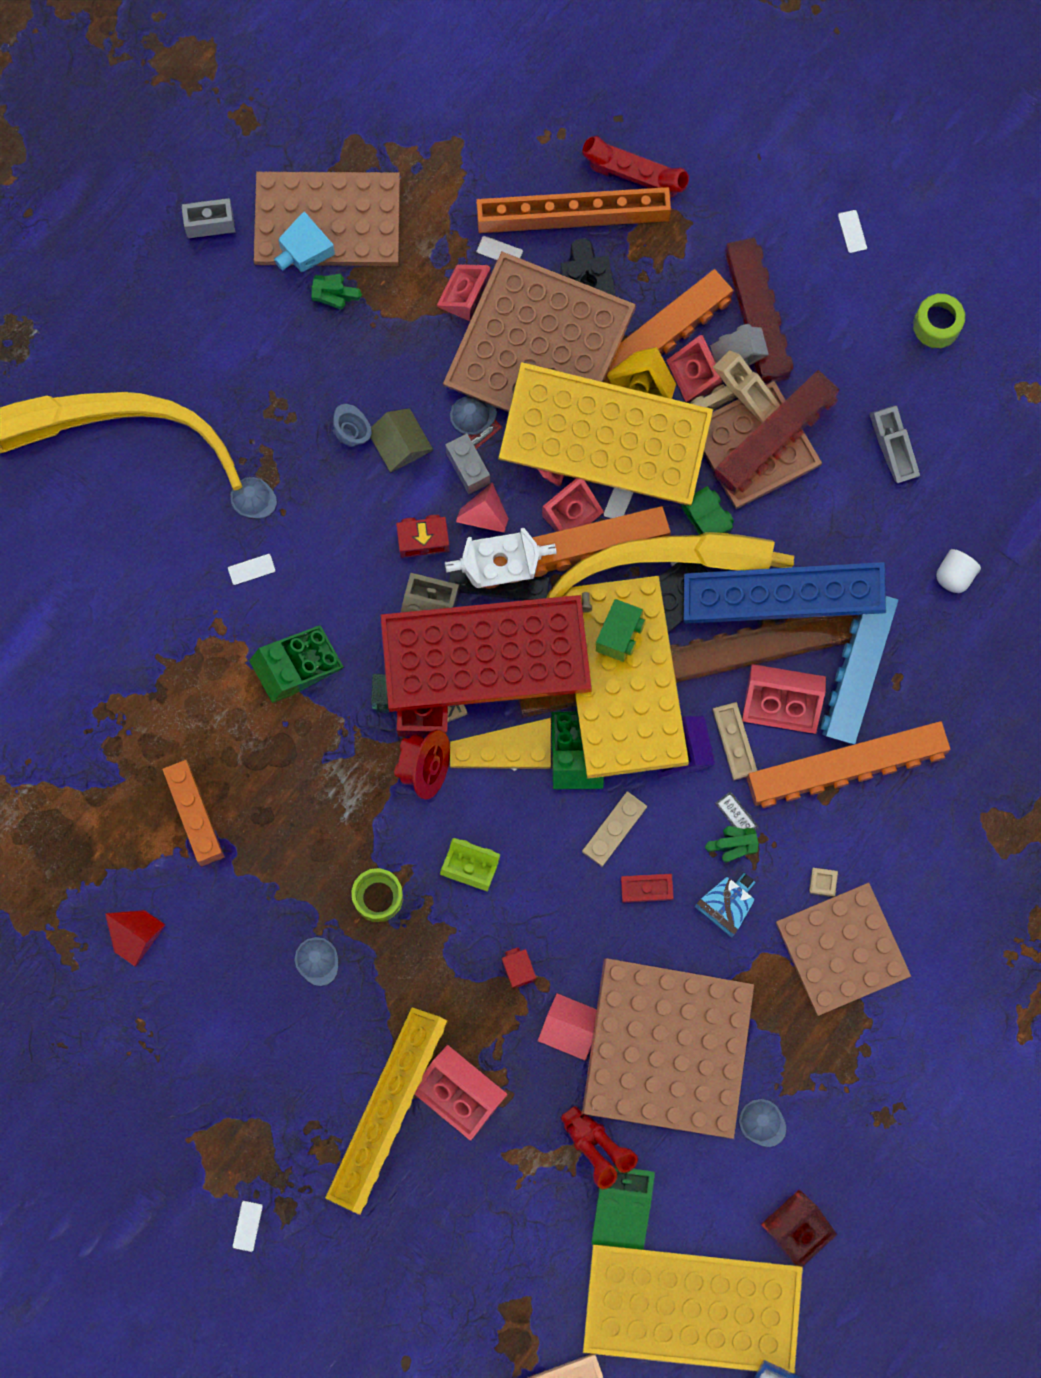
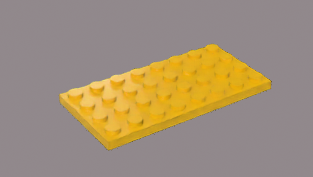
[498,362,713,506]
[563,576,689,779]
[583,1245,803,1374]

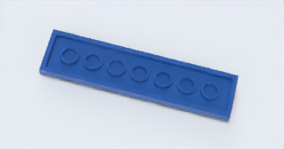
[684,562,886,624]

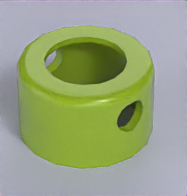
[913,293,965,348]
[351,868,403,922]

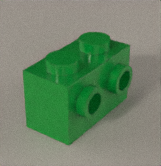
[596,599,646,662]

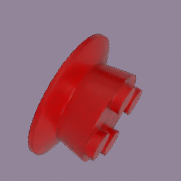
[394,730,450,800]

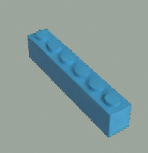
[820,596,898,745]

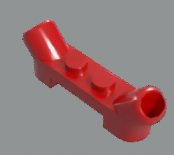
[582,136,689,198]

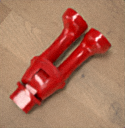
[561,1106,638,1189]

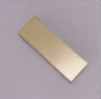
[712,702,757,781]

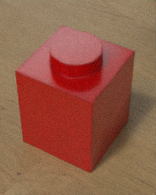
[502,947,536,989]

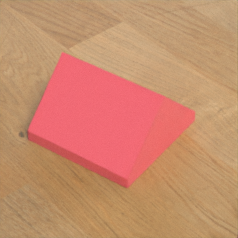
[436,265,491,321]
[666,335,722,403]
[542,478,604,532]
[538,994,597,1061]

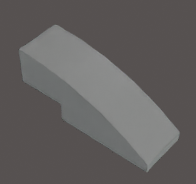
[869,406,920,483]

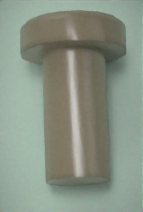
[582,592,592,613]

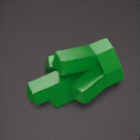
[311,274,362,310]
[705,826,758,863]

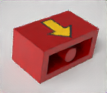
[396,515,450,558]

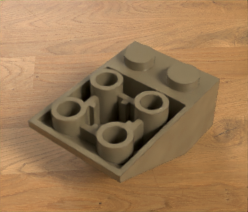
[401,573,459,612]

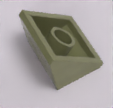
[370,408,433,473]

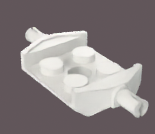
[445,528,556,588]

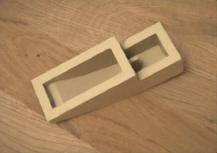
[713,350,782,425]

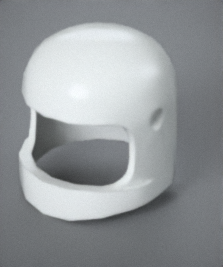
[936,549,981,593]

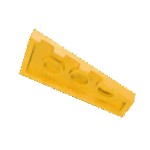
[450,718,551,769]

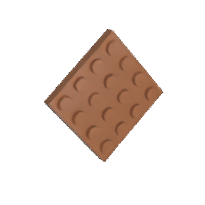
[703,381,822,510]
[775,883,911,1017]

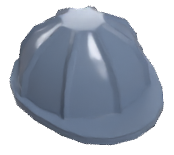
[450,396,497,435]
[333,404,372,447]
[231,477,277,519]
[295,937,338,986]
[739,1099,786,1147]

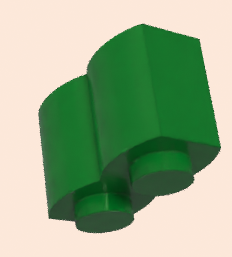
[681,486,734,535]

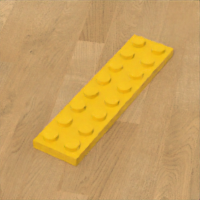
[325,1007,447,1215]

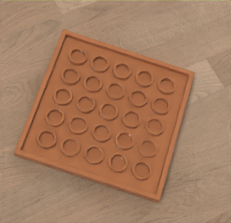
[443,251,636,412]
[582,958,754,1139]

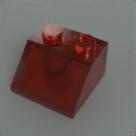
[761,1189,837,1267]

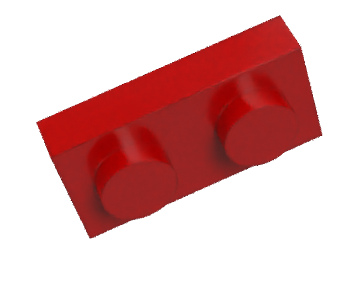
[621,874,674,903]

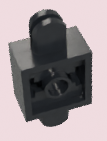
[560,239,616,296]

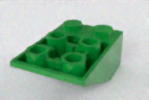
[249,625,344,703]
[552,711,604,789]
[591,1166,655,1250]

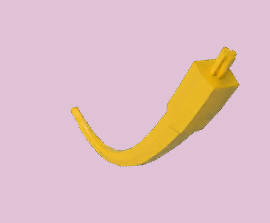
[0,392,242,490]
[546,532,794,598]

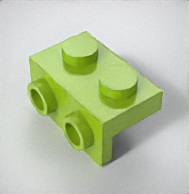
[440,838,500,892]

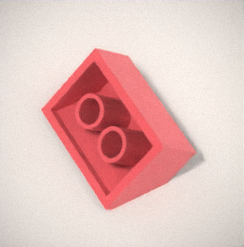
[742,664,826,734]
[415,1045,508,1141]

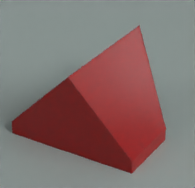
[105,910,166,967]

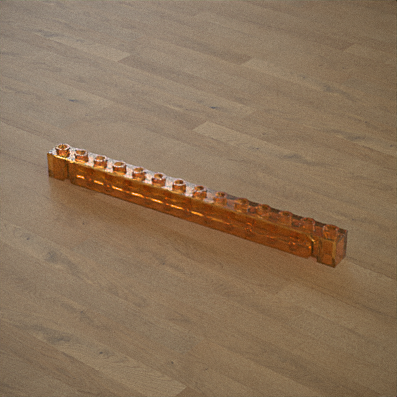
[518,615,858,719]

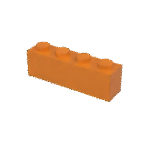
[162,760,225,867]

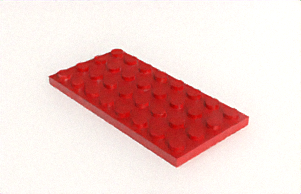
[381,595,592,712]

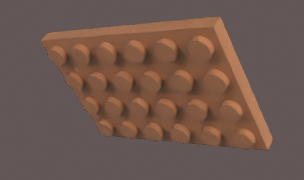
[254,172,400,266]

